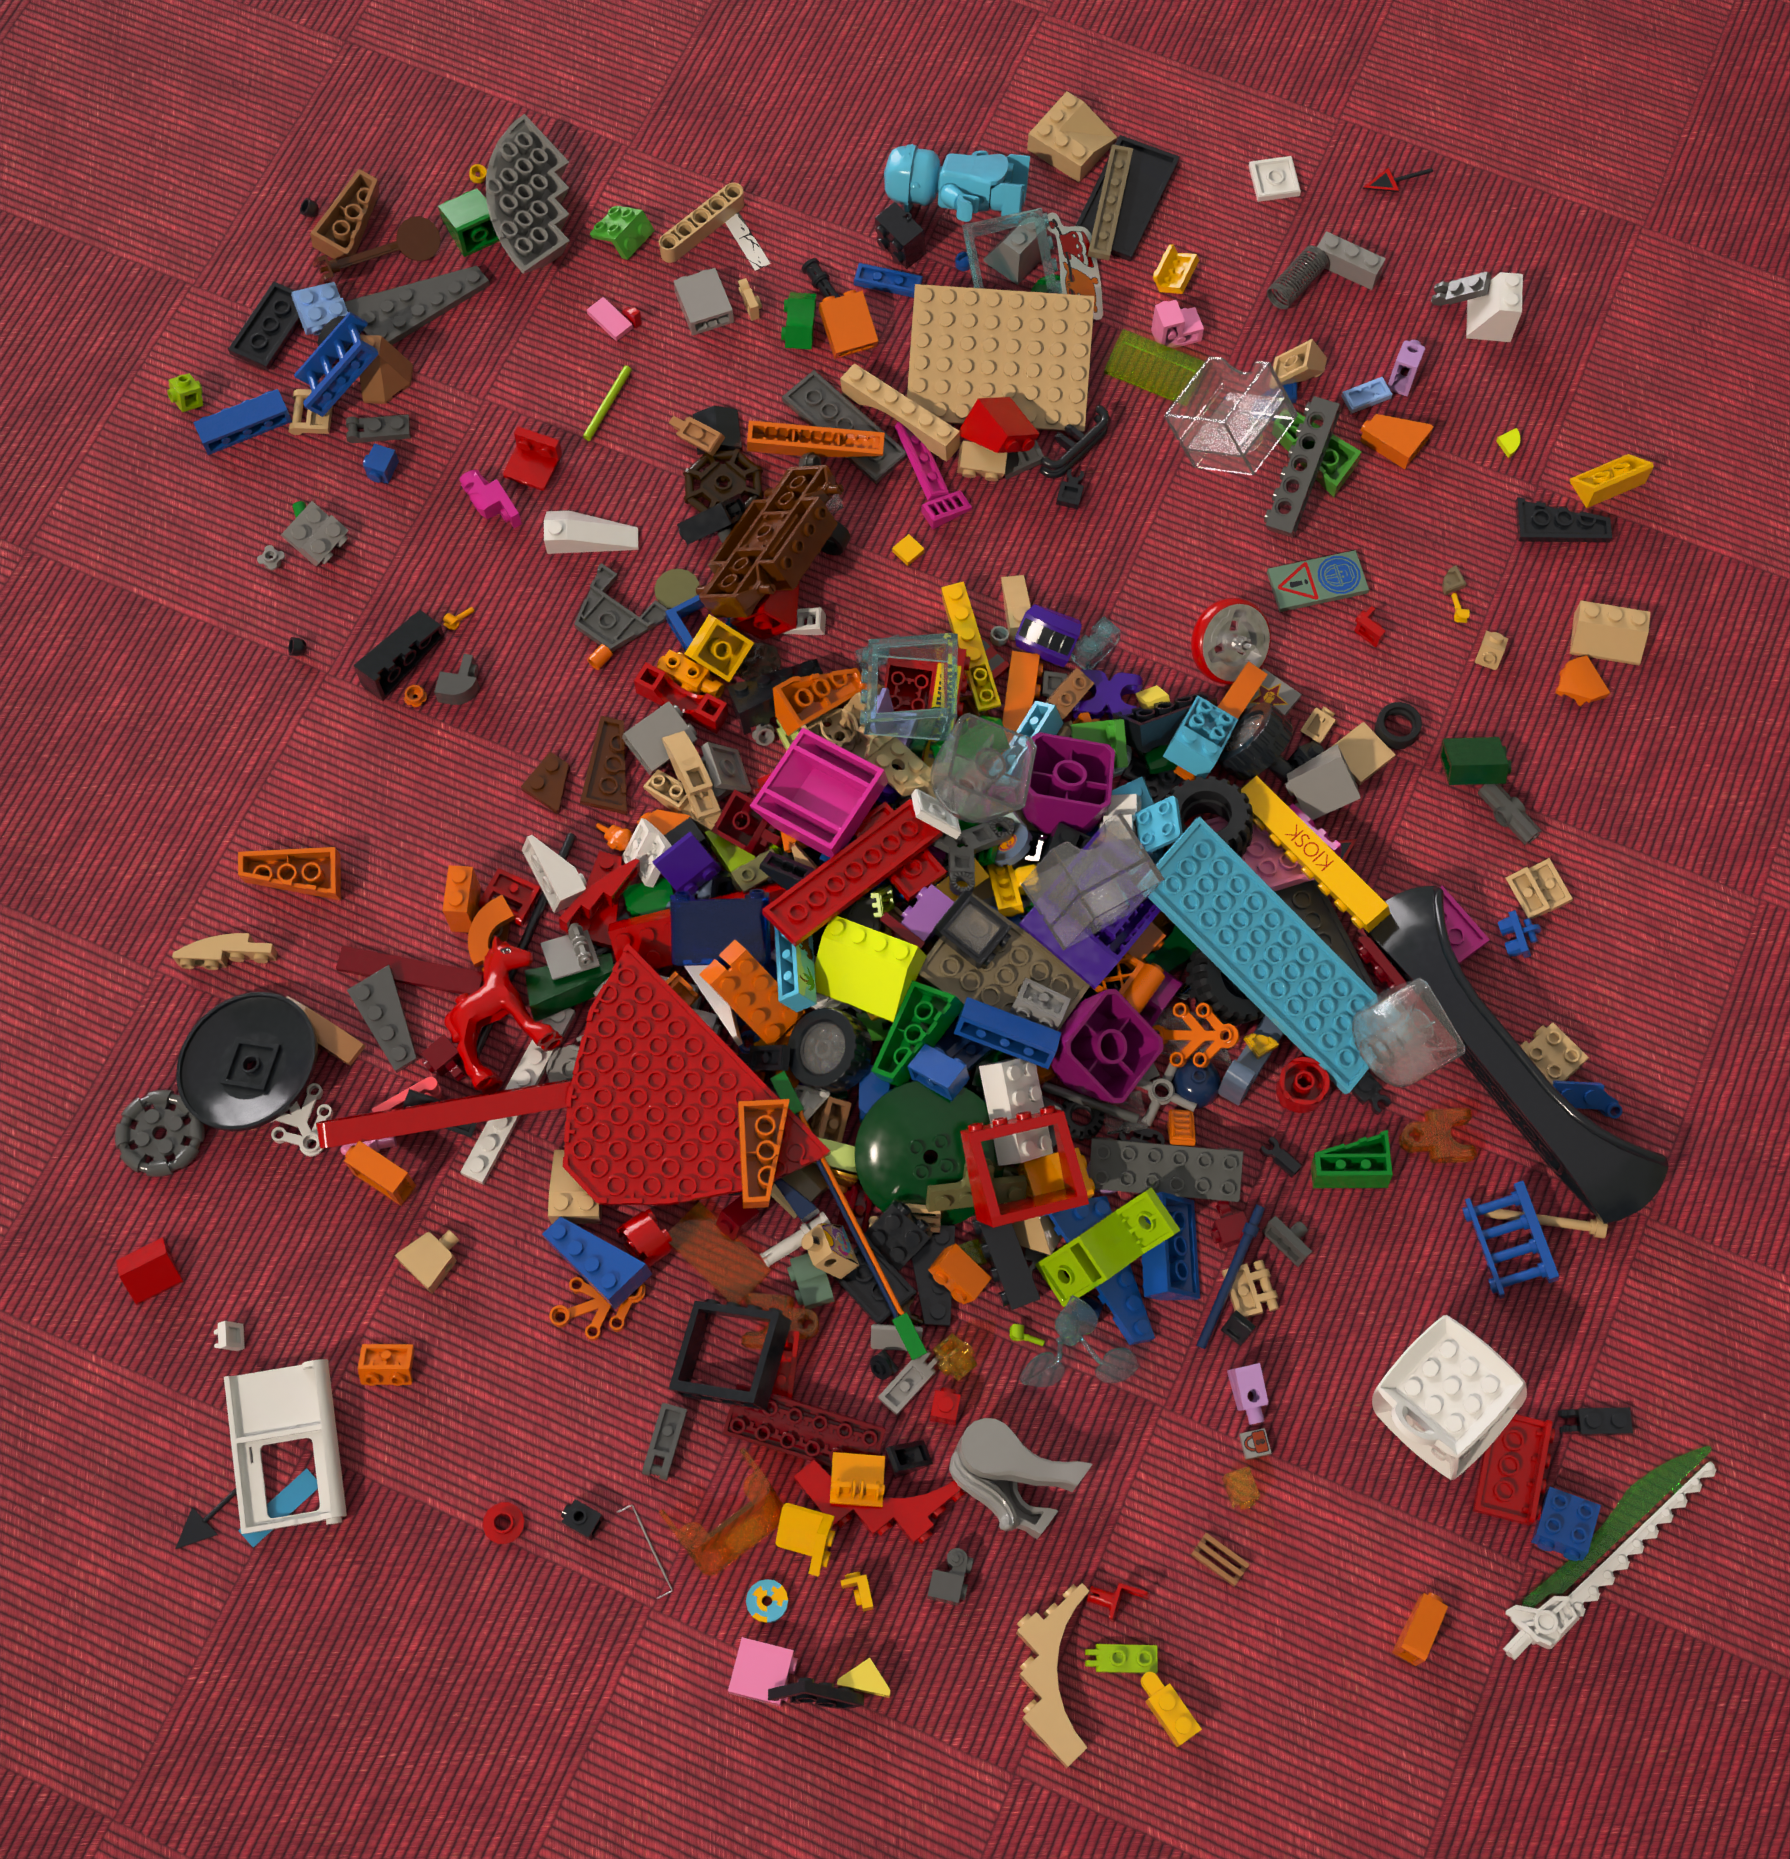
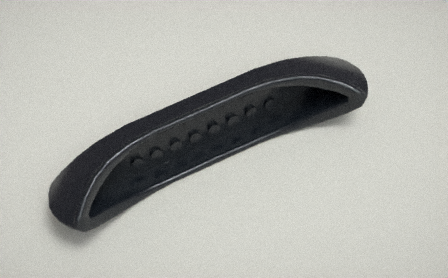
[1364,886,1669,1224]

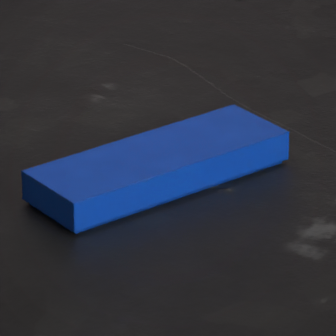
[854,263,923,298]

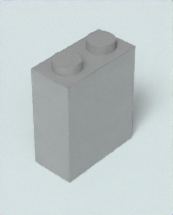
[674,268,734,336]
[622,701,697,776]

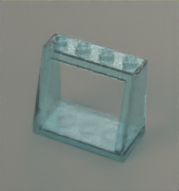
[962,208,1062,294]
[860,633,958,741]

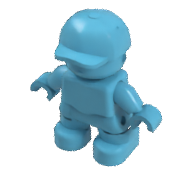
[884,144,1030,224]

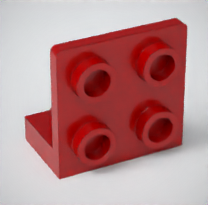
[503,426,562,491]

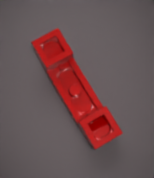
[772,1330,800,1399]

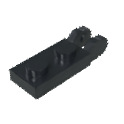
[1557,1407,1633,1436]

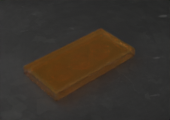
[668,1202,771,1304]

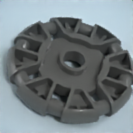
[115,1090,205,1177]

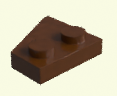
[521,752,570,814]

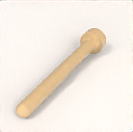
[1484,1209,1608,1239]

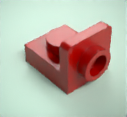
[1354,606,1386,648]

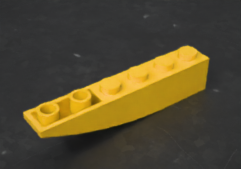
[941,582,1001,712]

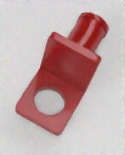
[1087,1583,1150,1622]

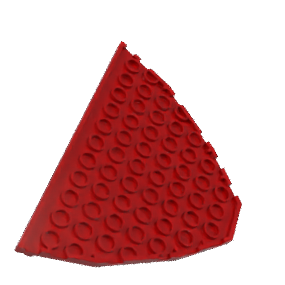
[563,944,831,1205]

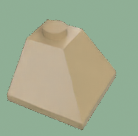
[1269,339,1327,387]

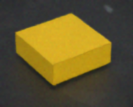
[892,534,925,566]

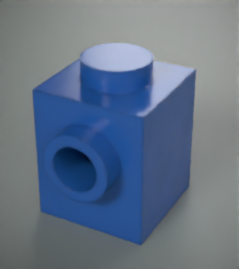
[363,443,399,484]

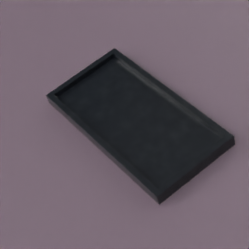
[1075,135,1180,262]

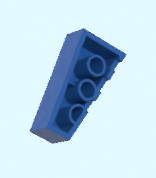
[542,1216,652,1310]

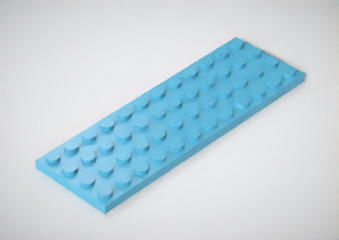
[1137,817,1405,1094]

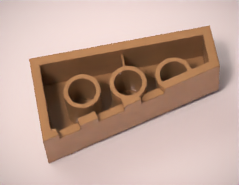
[310,169,379,268]

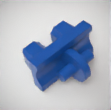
[1498,910,1542,958]

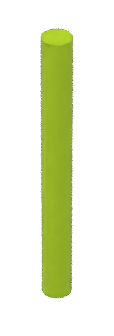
[583,365,632,441]

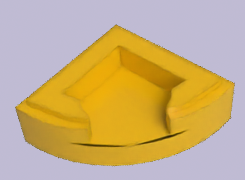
[1243,1033,1279,1059]

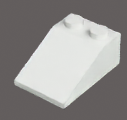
[522,835,587,913]

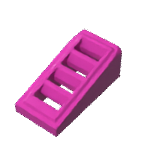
[921,490,972,529]

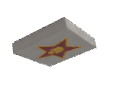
[1244,668,1302,716]

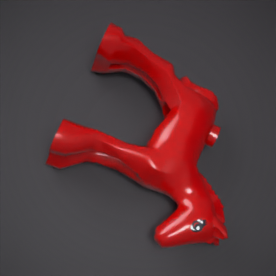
[444,936,564,1094]

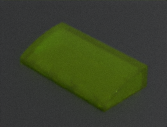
[1104,329,1205,406]

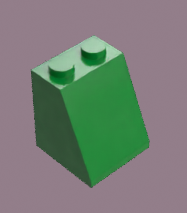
[438,188,500,257]

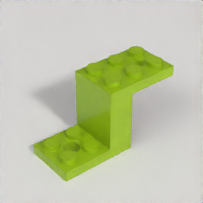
[1035,1187,1180,1307]

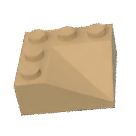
[1027,91,1117,182]

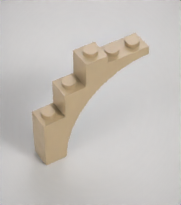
[1016,1583,1089,1769]

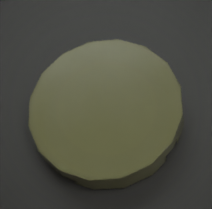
[654,569,700,609]

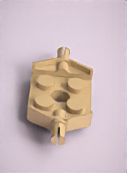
[858,724,942,800]

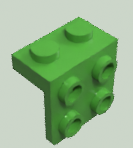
[590,206,655,260]

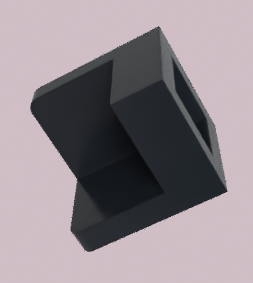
[1022,830,1049,863]

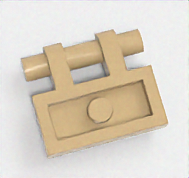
[1222,1260,1279,1318]

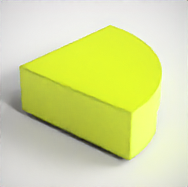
[1496,428,1520,458]

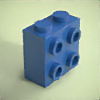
[1531,1487,1601,1561]

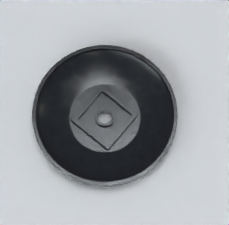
[176,992,318,1132]

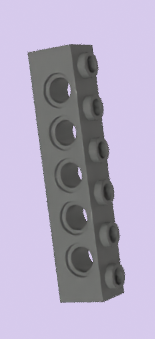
[1264,396,1341,538]

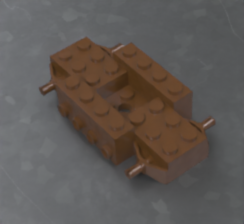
[696,465,844,618]

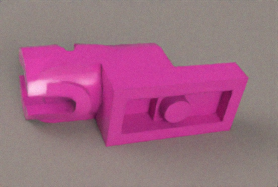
[459,470,522,529]

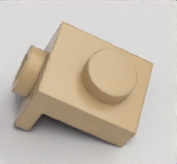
[1475,631,1508,670]

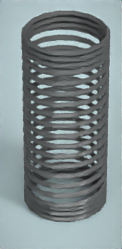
[1267,245,1328,309]

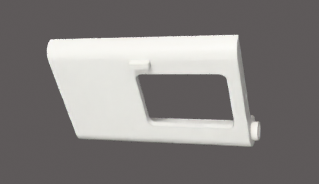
[224,1359,347,1534]

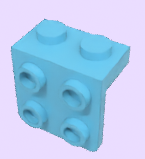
[1135,796,1183,864]

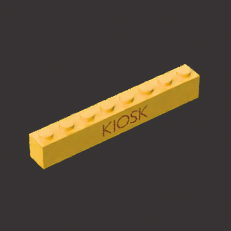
[1241,776,1391,933]

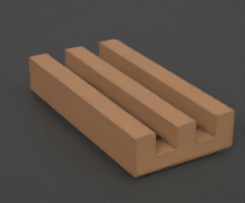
[1191,1533,1250,1587]

